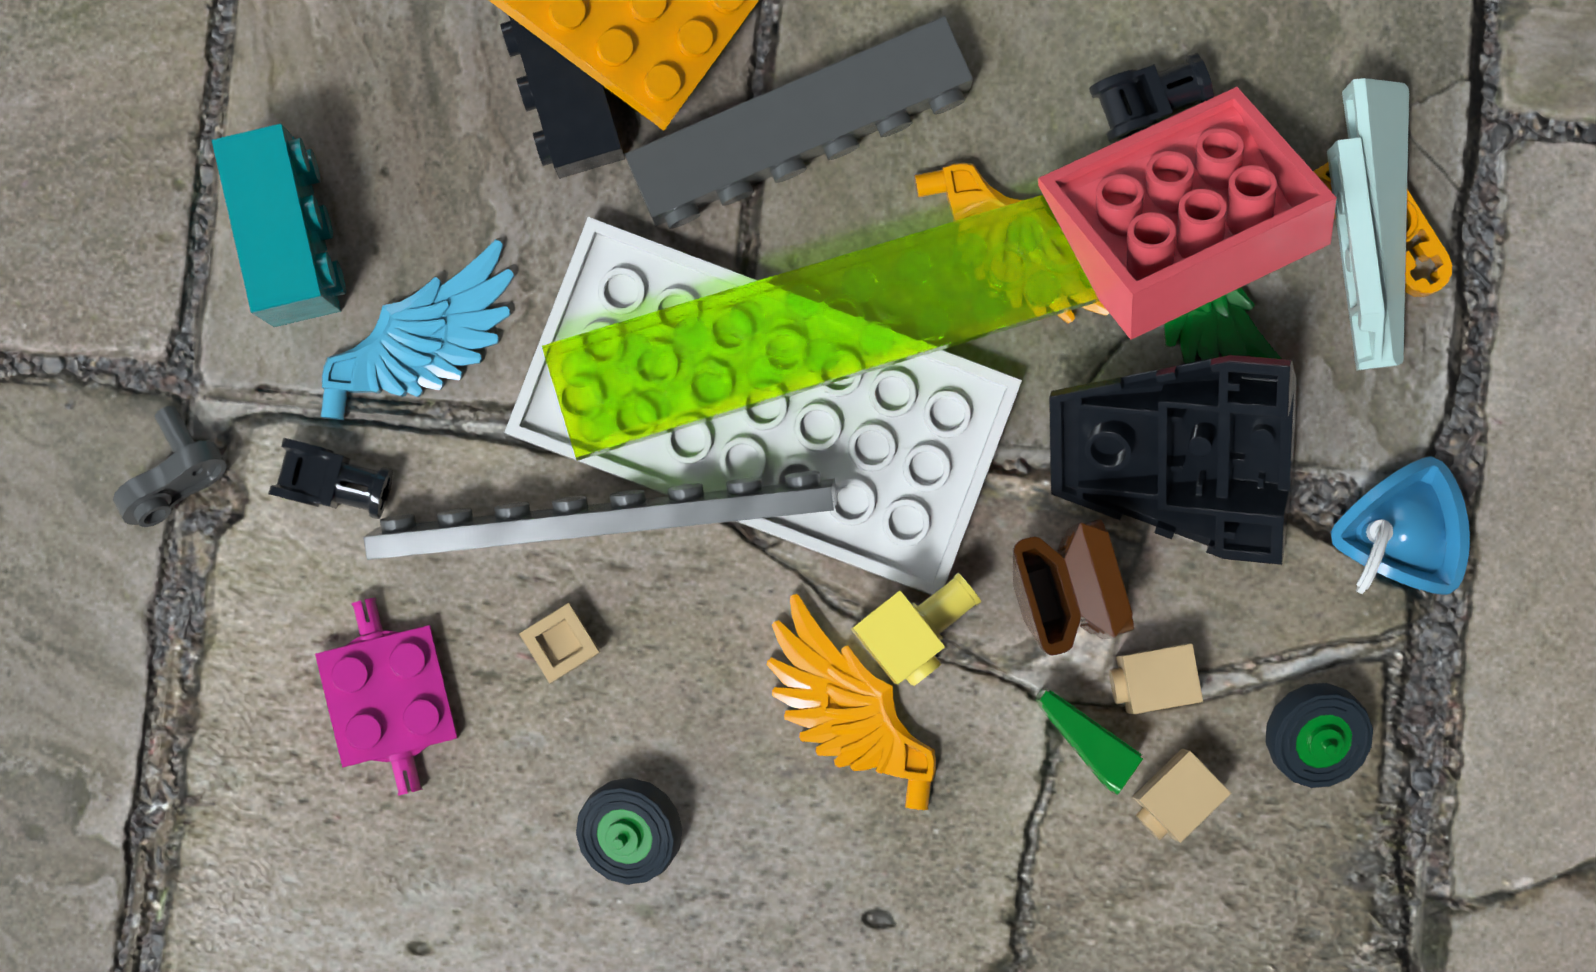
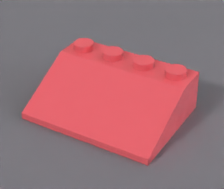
[1038,87,1337,340]

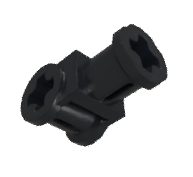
[1089,53,1214,143]
[268,438,393,519]

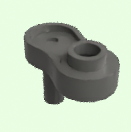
[113,406,227,527]

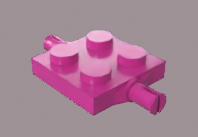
[315,597,458,796]

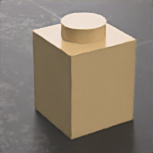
[1109,644,1203,714]
[1132,749,1232,843]

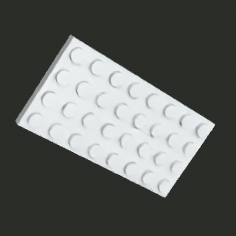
[504,217,1022,595]

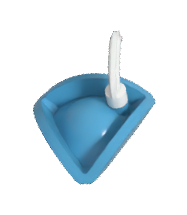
[1331,457,1470,595]

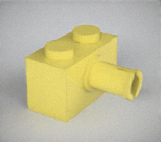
[851,573,981,686]

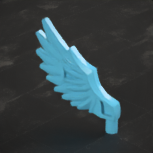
[321,239,515,420]

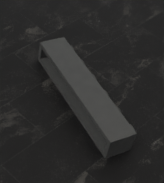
[625,16,973,229]

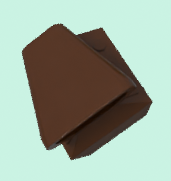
[1013,519,1134,656]

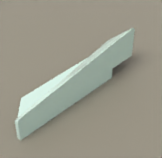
[1327,78,1409,371]

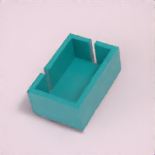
[212,124,346,327]

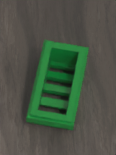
[1035,688,1143,795]

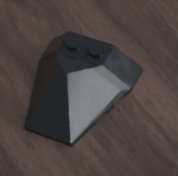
[1049,355,1297,565]

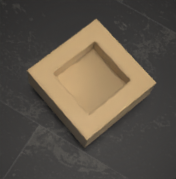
[519,603,601,683]

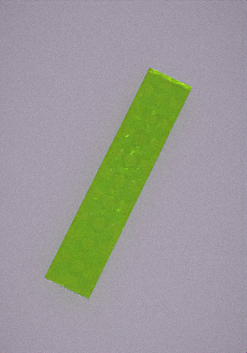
[542,195,1100,461]

